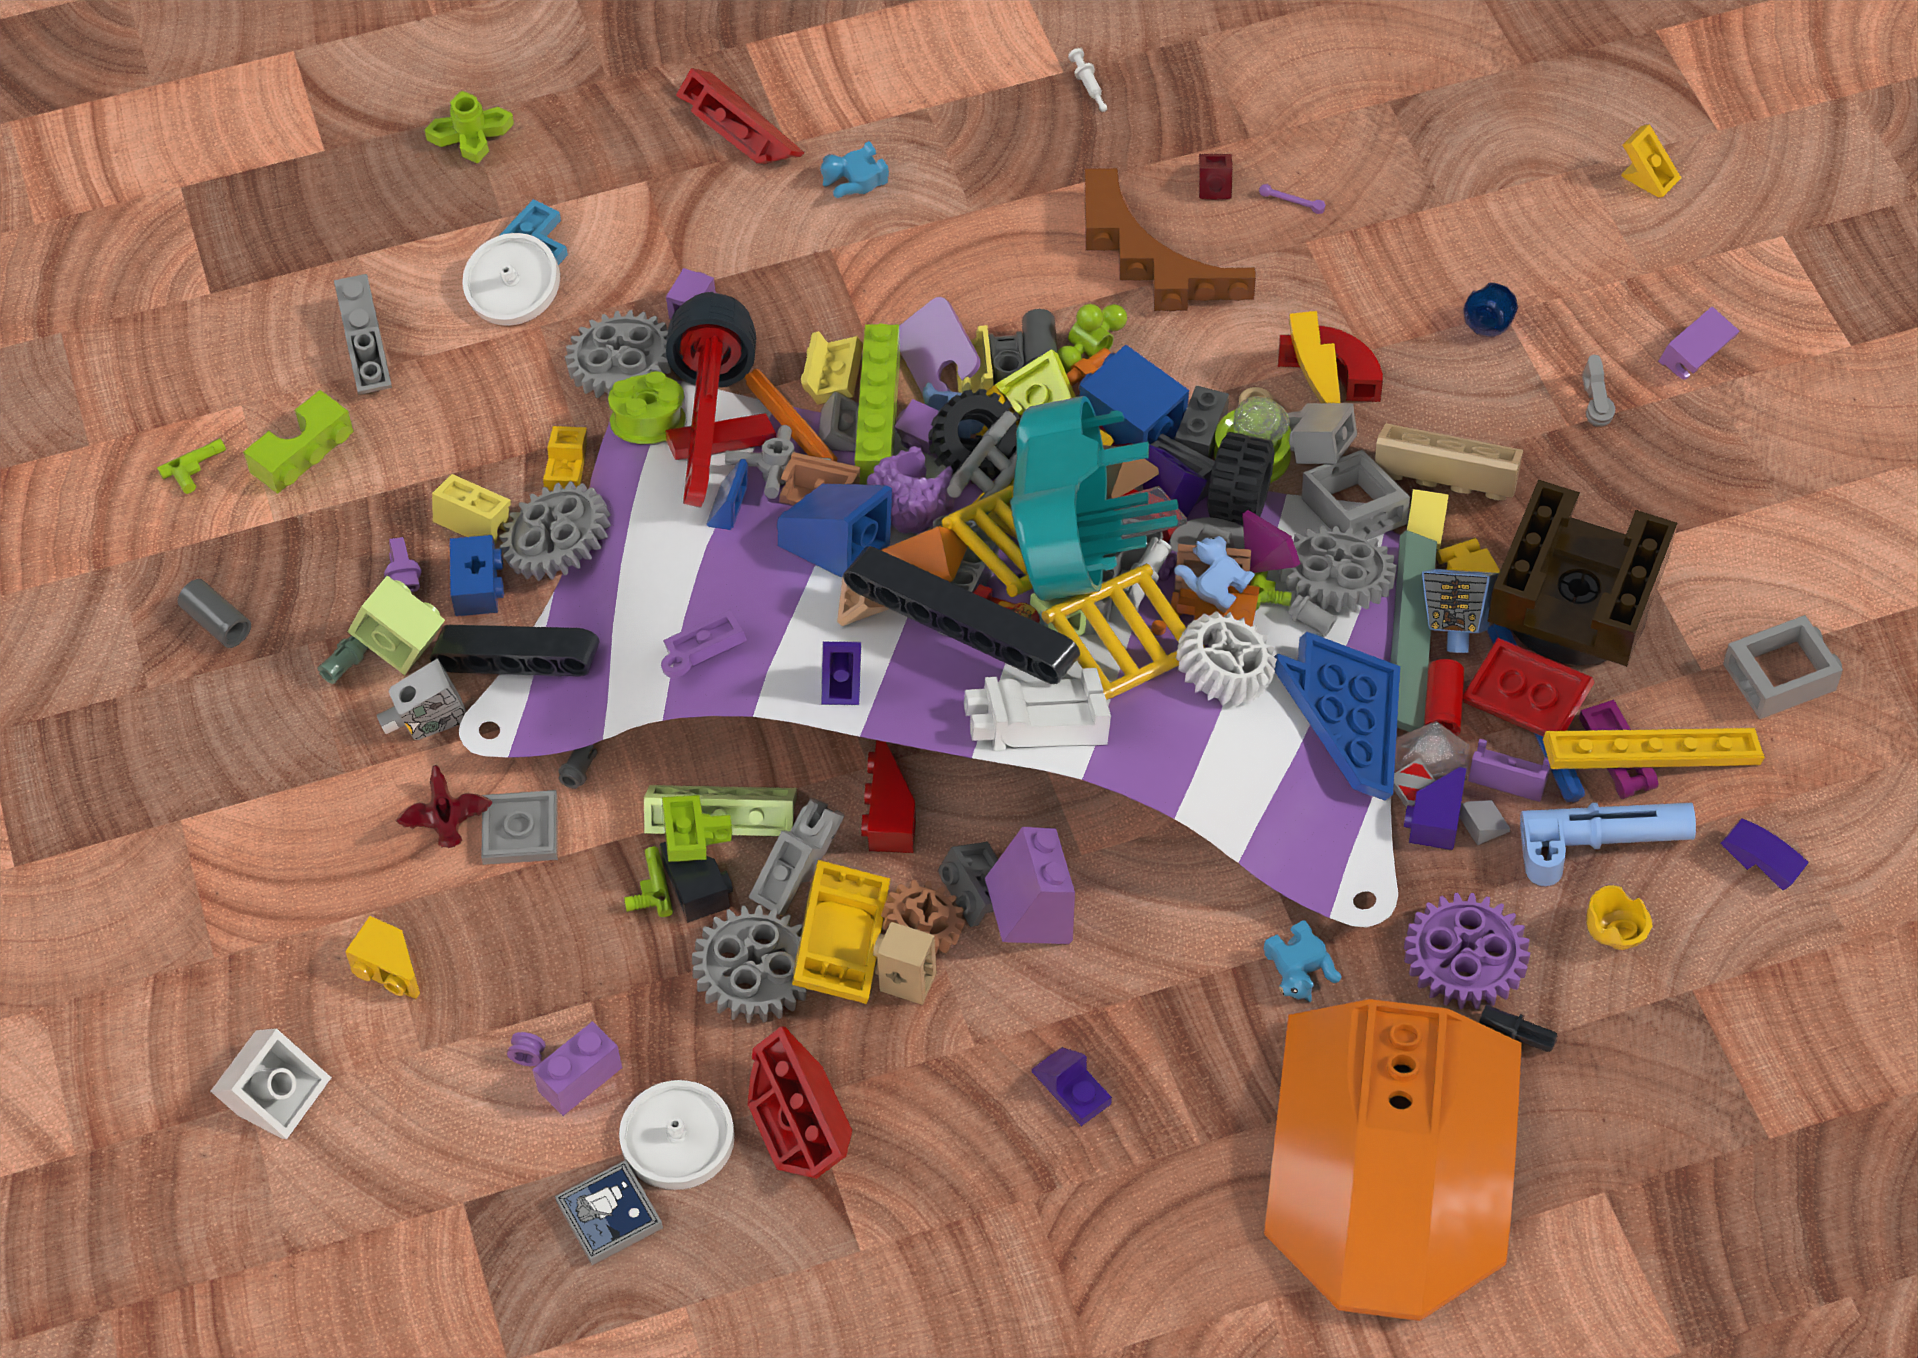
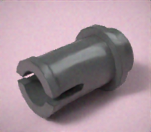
[558,745,598,789]

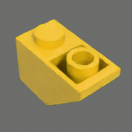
[345,916,420,999]

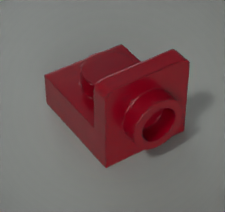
[1199,154,1233,199]

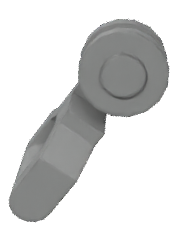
[1582,355,1615,427]

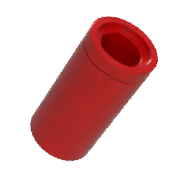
[1424,659,1465,740]

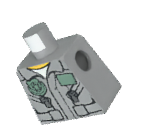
[377,659,467,740]

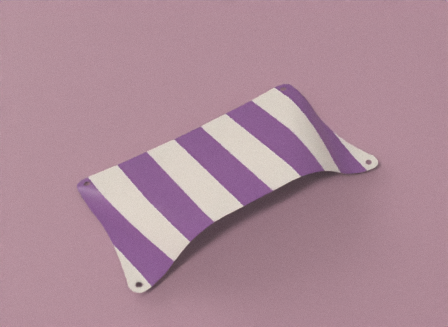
[459,379,1409,928]

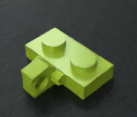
[662,795,732,862]

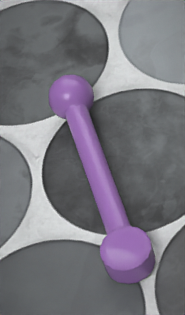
[1259,184,1325,214]

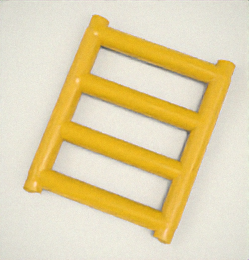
[942,485,1033,597]
[1041,563,1205,700]

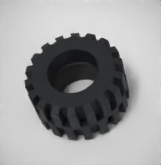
[928,389,1020,484]
[1207,432,1274,525]

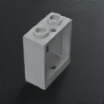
[1302,450,1410,540]
[1723,615,1843,719]

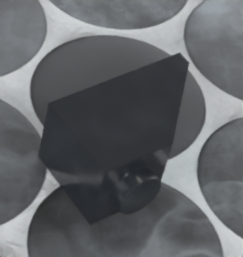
[660,842,733,923]

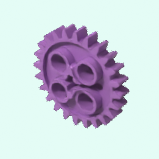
[1404,893,1530,1009]

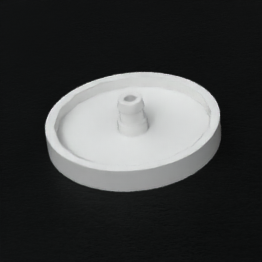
[463,233,560,326]
[619,1080,734,1190]

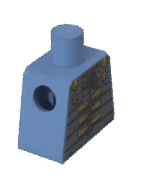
[1422,569,1499,653]

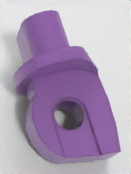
[384,537,421,592]

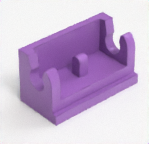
[1658,306,1740,380]
[1468,739,1550,802]

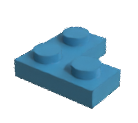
[499,199,568,266]

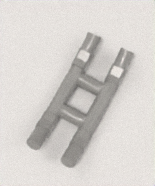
[947,410,1017,515]

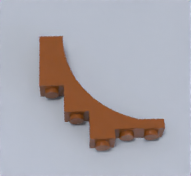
[1085,168,1256,312]

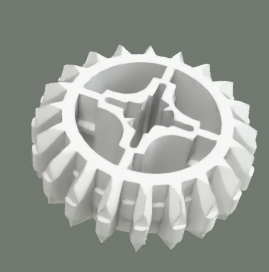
[1175,611,1277,707]

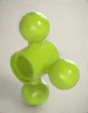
[1057,304,1127,373]

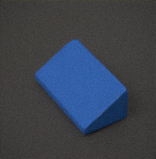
[706,459,748,530]

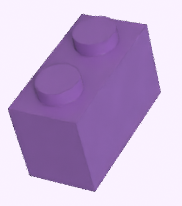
[532,1021,622,1116]

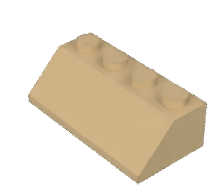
[1375,423,1523,500]

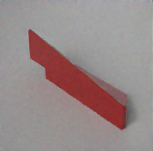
[676,68,805,165]

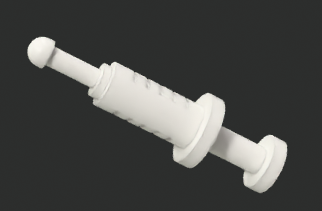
[1068,48,1107,112]

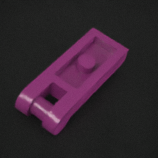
[1579,700,1659,799]

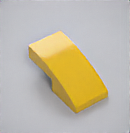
[543,426,587,491]

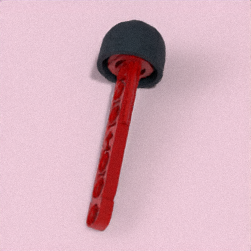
[666,292,756,508]

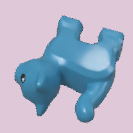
[820,141,889,198]
[1263,920,1342,1002]

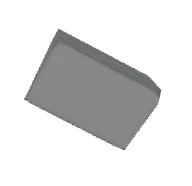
[1459,800,1510,845]

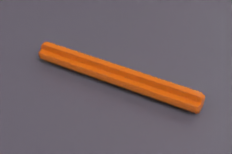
[745,369,838,462]

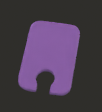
[899,297,981,394]

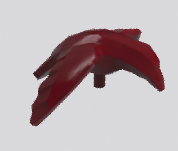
[396,765,492,848]

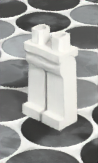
[964,668,1111,751]

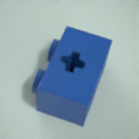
[450,535,504,616]

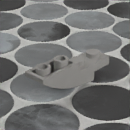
[334,274,392,395]

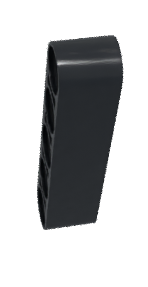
[430,625,600,677]

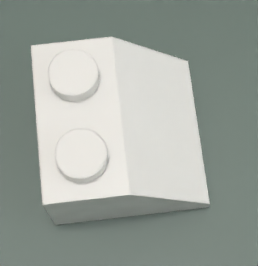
[210,1028,331,1139]

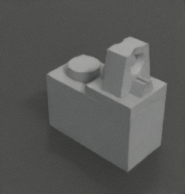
[1280,403,1357,464]

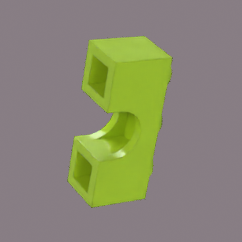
[243,390,354,494]

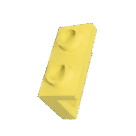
[801,331,863,405]

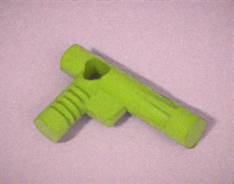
[157,438,226,494]
[1250,571,1292,610]
[624,846,673,917]

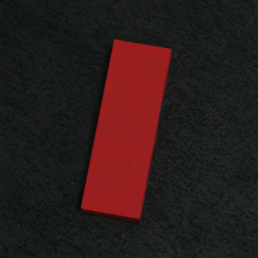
[666,413,776,460]

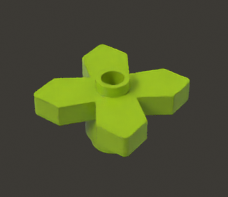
[425,91,514,163]

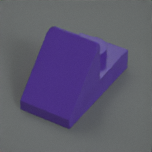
[1032,1047,1112,1126]

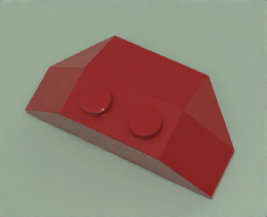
[747,1026,853,1179]

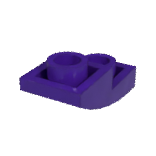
[1720,818,1809,891]

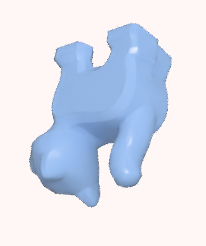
[1174,536,1255,613]

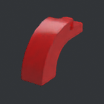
[1278,325,1383,402]

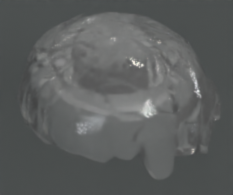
[1233,396,1290,446]

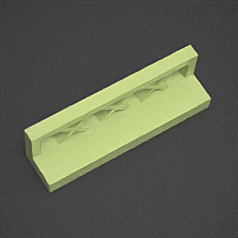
[644,785,797,836]

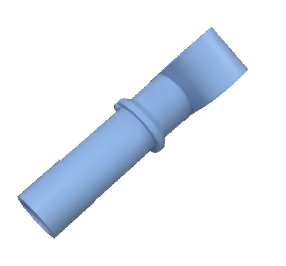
[1520,802,1696,886]

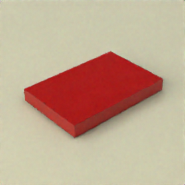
[1463,638,1595,737]

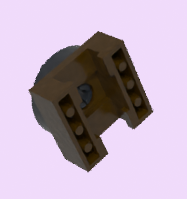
[1487,479,1678,667]

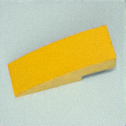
[1288,311,1341,403]

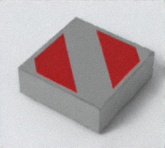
[1393,758,1435,808]

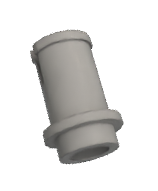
[1288,595,1337,637]

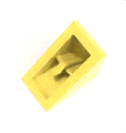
[1407,489,1449,549]

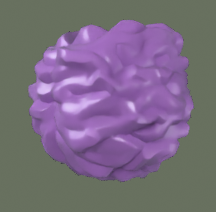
[867,446,955,534]

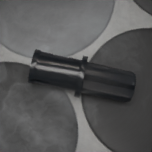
[1479,1004,1558,1052]

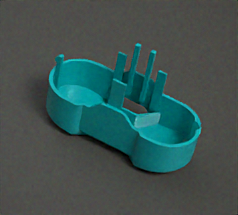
[1010,396,1178,601]

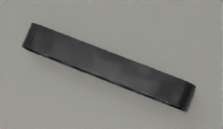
[843,546,1080,684]

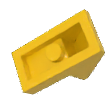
[1621,124,1681,198]

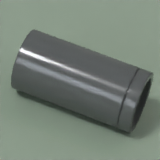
[1022,309,1057,366]
[177,579,251,648]

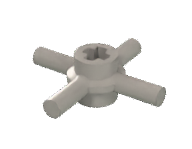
[725,425,831,499]

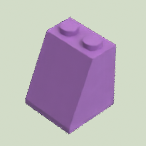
[985,827,1075,944]

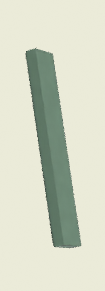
[1391,530,1437,734]

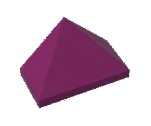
[1243,510,1301,573]

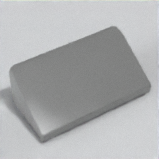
[818,391,859,451]

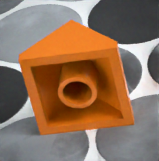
[882,526,968,582]

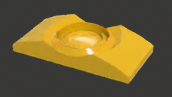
[792,860,891,1004]

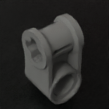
[988,331,1024,385]

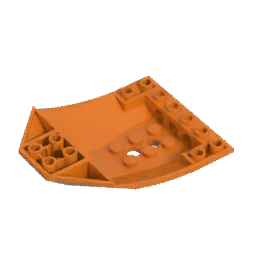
[1264,999,1522,1321]

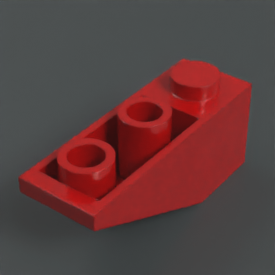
[861,740,916,853]

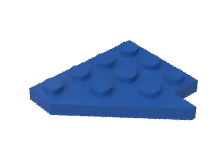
[1274,632,1400,801]

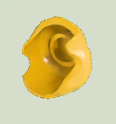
[1586,885,1653,950]

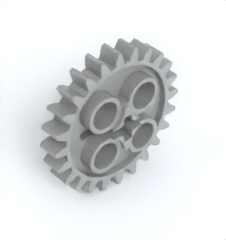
[565,310,671,398]
[500,482,611,581]
[1278,526,1397,612]
[692,905,807,1023]

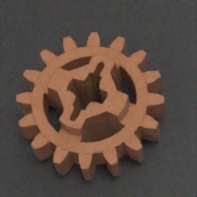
[881,880,965,955]

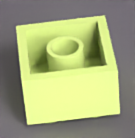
[347,576,445,675]

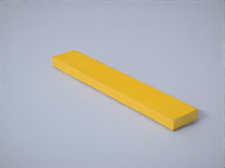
[1543,728,1765,769]

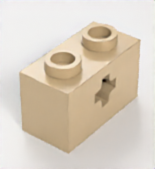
[873,922,936,1005]

